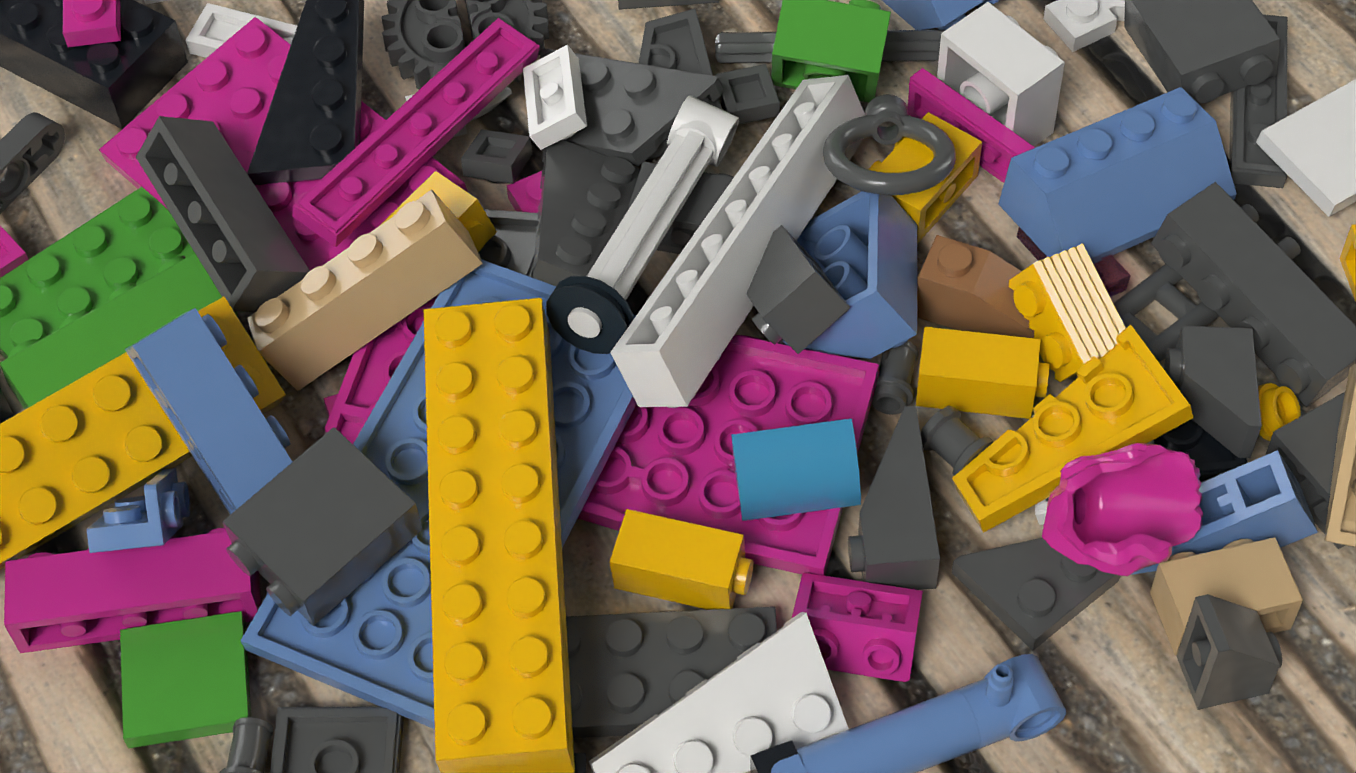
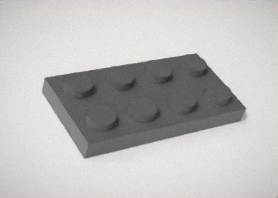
[566,607,777,738]

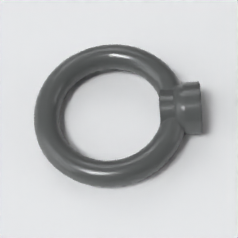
[823,94,956,195]

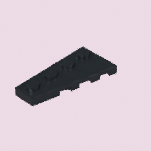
[247,0,364,186]

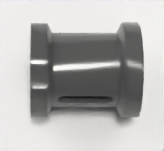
[921,405,994,476]

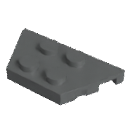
[540,48,723,166]

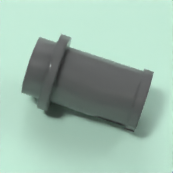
[872,341,919,415]
[219,717,274,773]

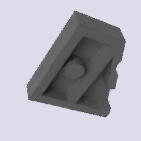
[952,538,1120,651]

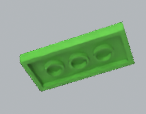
[0,187,195,359]

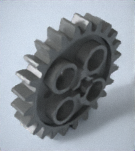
[382,0,549,90]

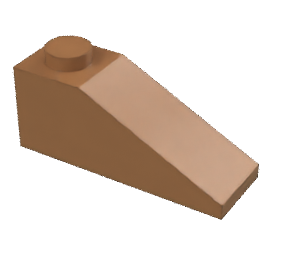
[917,235,1041,356]

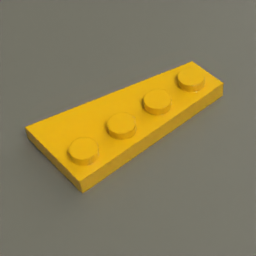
[952,324,1193,533]

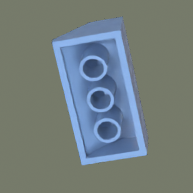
[998,87,1237,264]

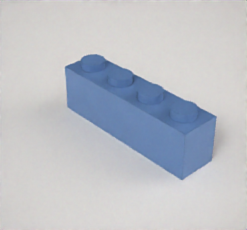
[125,308,293,515]

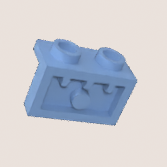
[86,468,190,553]

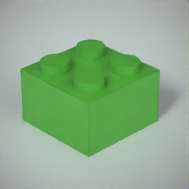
[771,0,891,103]

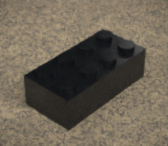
[0,0,188,129]

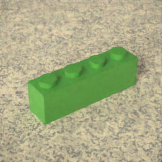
[0,253,238,410]

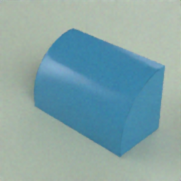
[731,418,861,521]

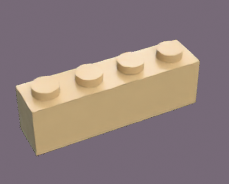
[247,190,483,391]

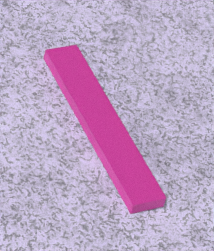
[292,18,540,247]

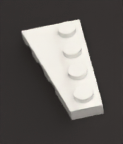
[589,612,849,773]

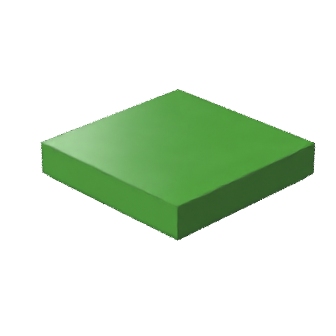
[120,611,251,749]

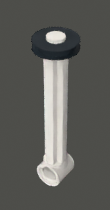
[546,95,739,354]

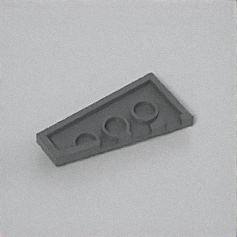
[533,140,640,286]

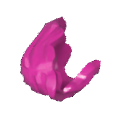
[1042,443,1203,576]

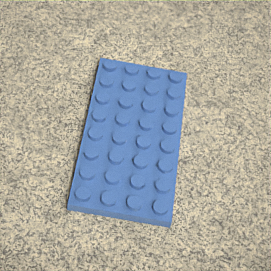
[241,259,637,729]

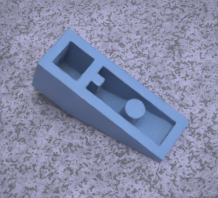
[1131,450,1318,575]

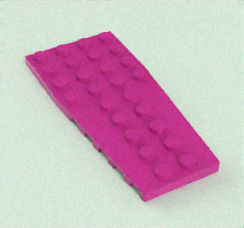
[325,295,879,576]

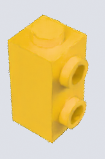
[916,327,1049,419]
[609,509,754,610]

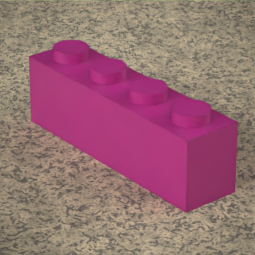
[4,528,261,653]

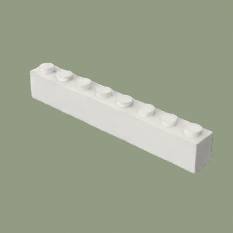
[610,75,865,408]

